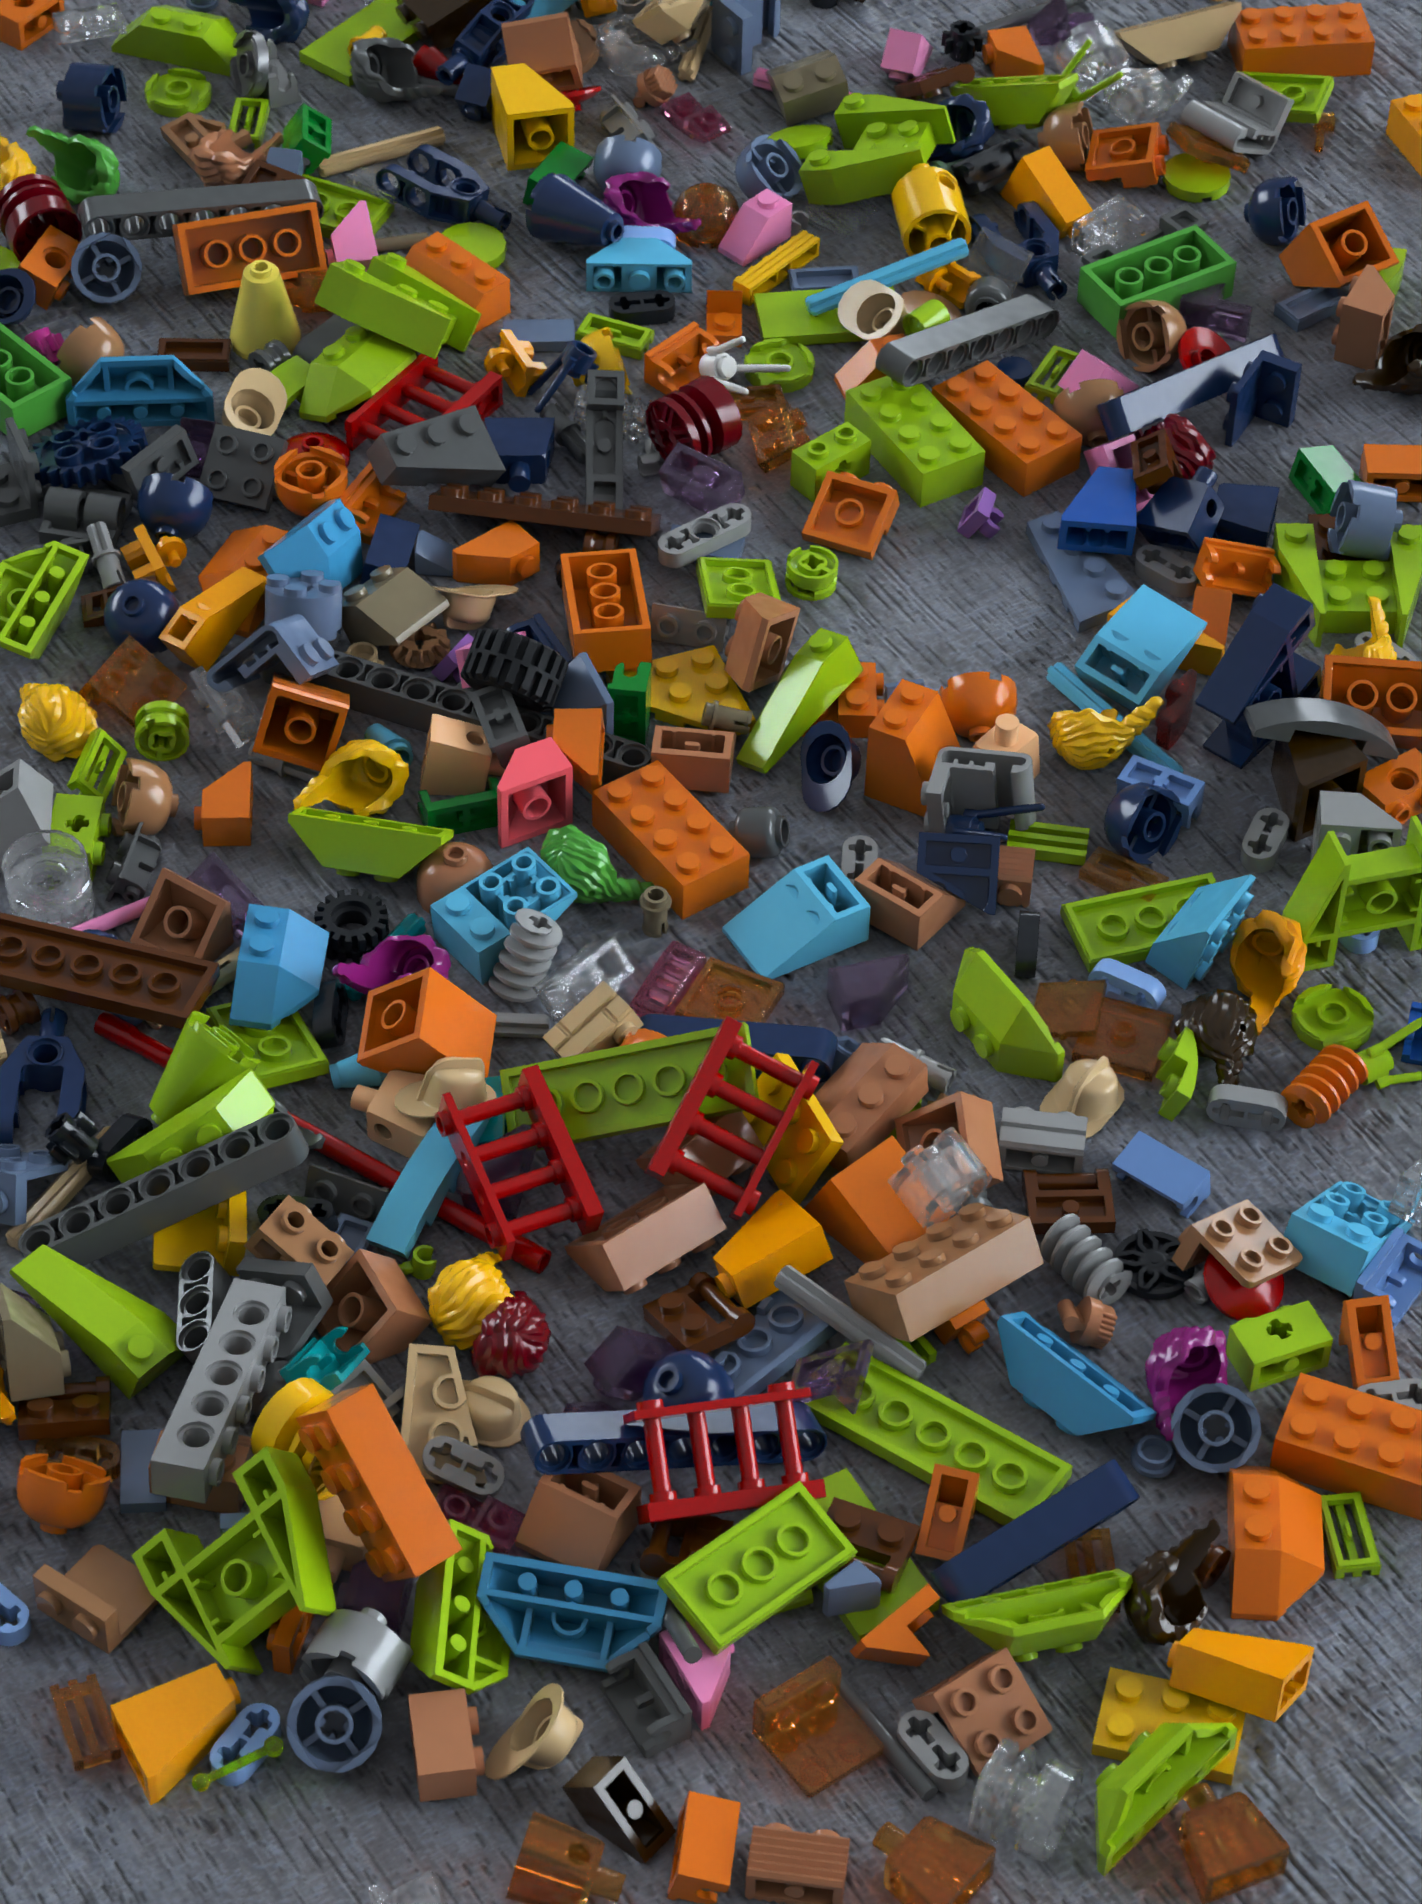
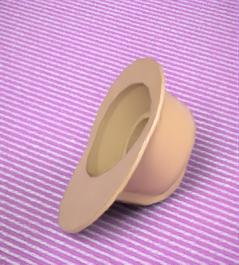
[837,279,908,341]
[222,368,287,436]
[433,584,518,631]
[1040,1055,1125,1139]
[395,1056,496,1119]
[462,1375,531,1448]
[485,1683,584,1780]

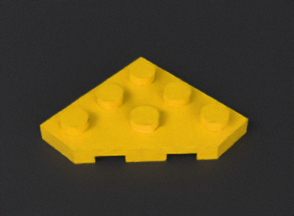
[606,645,756,735]

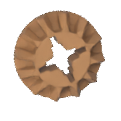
[389,622,450,668]

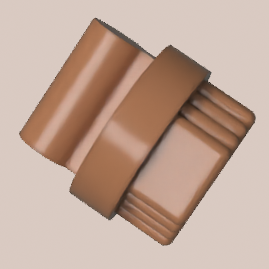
[633,64,678,108]
[1057,1296,1117,1349]

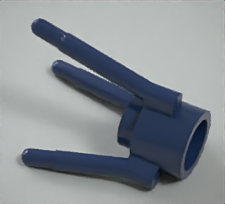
[527,340,599,414]
[945,803,1045,842]

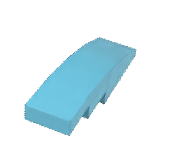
[366,1118,490,1259]

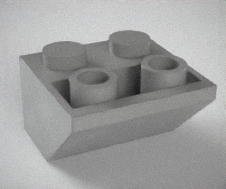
[0,758,53,873]
[1311,791,1402,860]

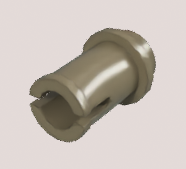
[701,700,752,735]
[639,886,672,938]

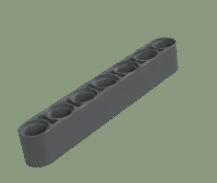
[78,179,324,240]
[875,294,1060,387]
[18,1112,309,1266]

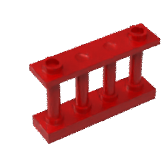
[345,353,503,451]
[644,1016,820,1221]
[435,1064,604,1262]
[623,1381,827,1525]

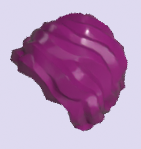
[603,171,702,234]
[332,934,451,995]
[1145,1325,1228,1441]

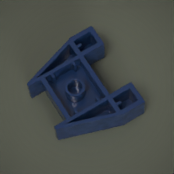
[1195,583,1322,769]

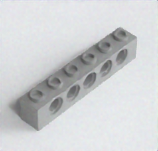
[150,1278,292,1504]

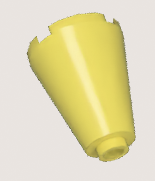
[229,260,301,360]

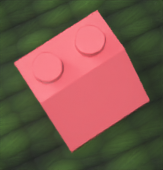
[497,737,573,849]

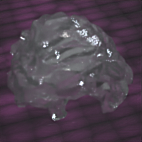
[595,14,698,78]
[1102,67,1194,125]

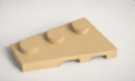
[401,1343,487,1487]

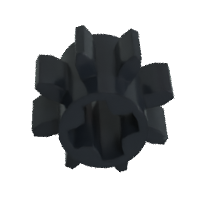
[942,20,983,62]
[45,1111,99,1166]

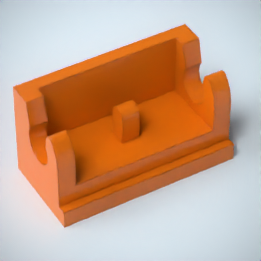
[644,321,720,395]
[339,462,407,545]
[1193,537,1281,597]
[667,1791,741,1904]

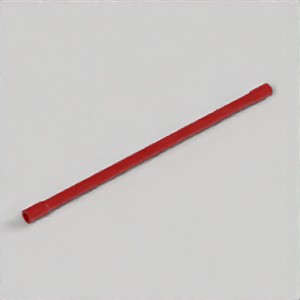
[94,1011,551,1274]

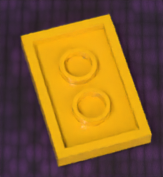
[742,1053,844,1204]
[1091,1667,1246,1785]

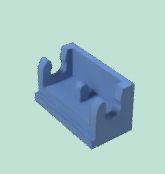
[1116,754,1205,829]
[1112,1130,1211,1219]
[1353,1227,1422,1330]

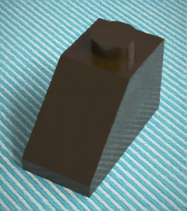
[562,1756,676,1863]

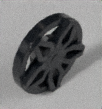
[1114,1229,1195,1300]

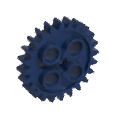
[29,415,148,488]

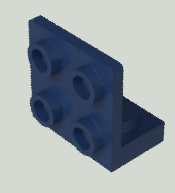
[1223,350,1302,447]

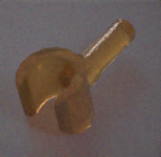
[1314,112,1335,152]

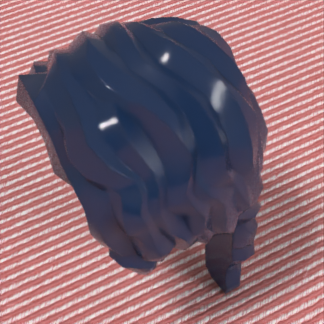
[228,0,310,45]
[928,93,995,163]

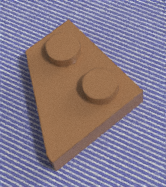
[160,112,252,172]

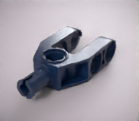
[436,0,535,86]
[376,144,512,233]
[968,201,1068,301]
[0,1008,88,1144]

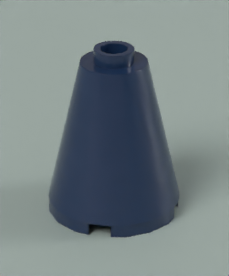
[525,173,624,247]

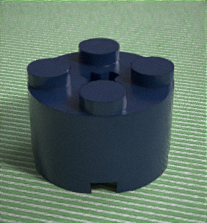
[56,62,127,133]

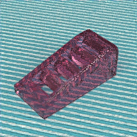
[629,940,707,1017]

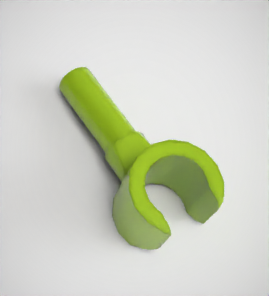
[399,1245,437,1280]

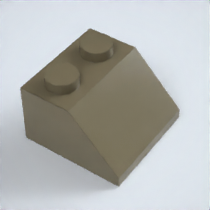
[765,50,849,127]
[342,565,450,646]
[0,1283,71,1402]

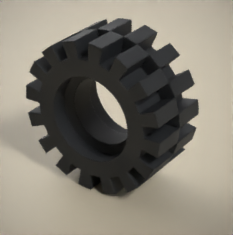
[314,889,389,964]

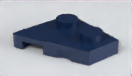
[916,832,1000,915]

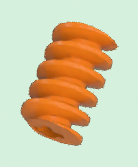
[1281,1044,1368,1129]

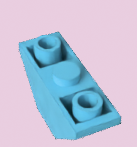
[586,238,692,293]

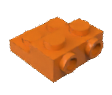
[1085,122,1170,188]
[801,470,900,560]
[801,662,885,738]

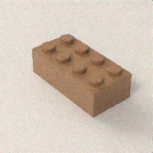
[844,1203,1044,1343]

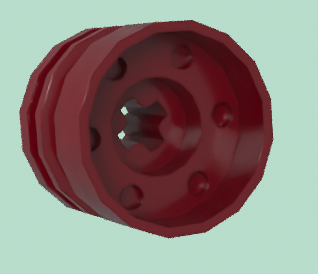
[0,174,83,262]
[646,375,742,471]

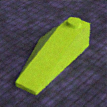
[736,628,863,774]
[9,1244,184,1400]

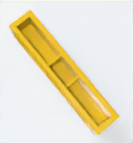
[732,230,820,307]

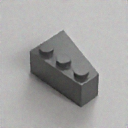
[366,405,506,488]

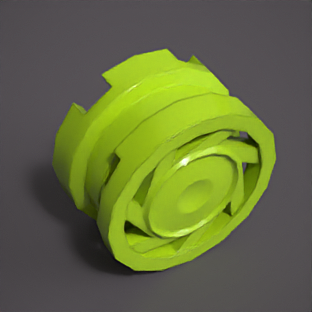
[785,545,839,601]
[134,700,190,761]

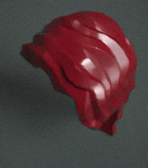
[1129,413,1216,480]
[471,1290,551,1379]

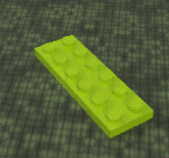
[499,1022,759,1155]
[796,1342,1073,1526]

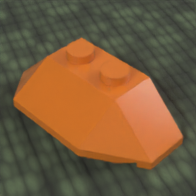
[198,524,289,638]
[1226,1465,1325,1621]

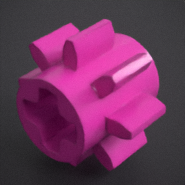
[24,327,64,366]

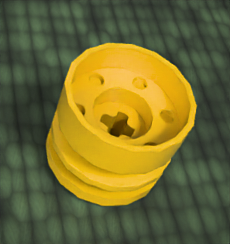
[251,1377,335,1500]

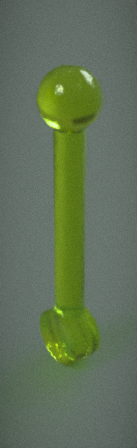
[191,1736,284,1792]

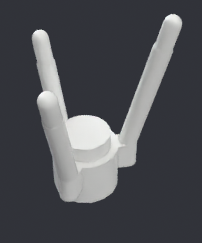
[699,336,791,395]

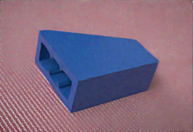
[1057,466,1137,555]

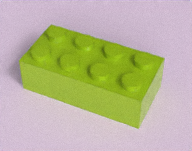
[844,376,985,508]

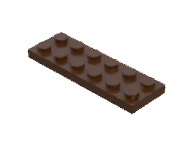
[428,483,661,537]
[0,912,220,1029]

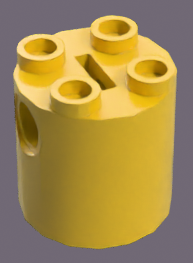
[891,163,972,256]

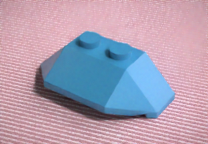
[66,355,215,427]
[257,498,363,589]
[229,904,329,1030]
[997,1311,1157,1436]
[477,1551,668,1672]

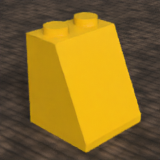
[491,63,574,171]

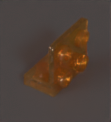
[78,635,187,728]
[752,1655,884,1798]

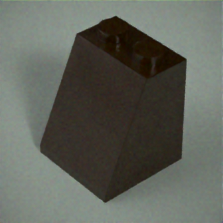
[395,0,506,50]
[1271,730,1368,843]

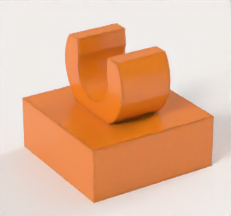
[934,1299,990,1354]

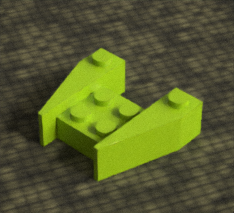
[799,93,956,206]
[314,252,482,359]
[1272,523,1422,648]
[1282,815,1422,971]
[132,1446,337,1675]

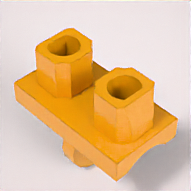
[915,248,982,309]
[483,329,547,397]
[120,524,187,593]

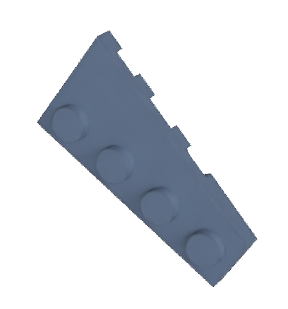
[1026,510,1136,633]
[714,1290,838,1397]

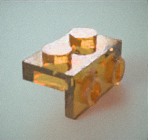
[747,398,811,474]

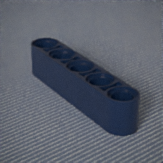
[640,1014,838,1083]
[930,1459,1140,1603]

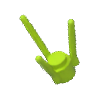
[1061,39,1123,105]
[1356,1017,1422,1090]

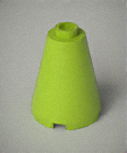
[149,1011,261,1126]

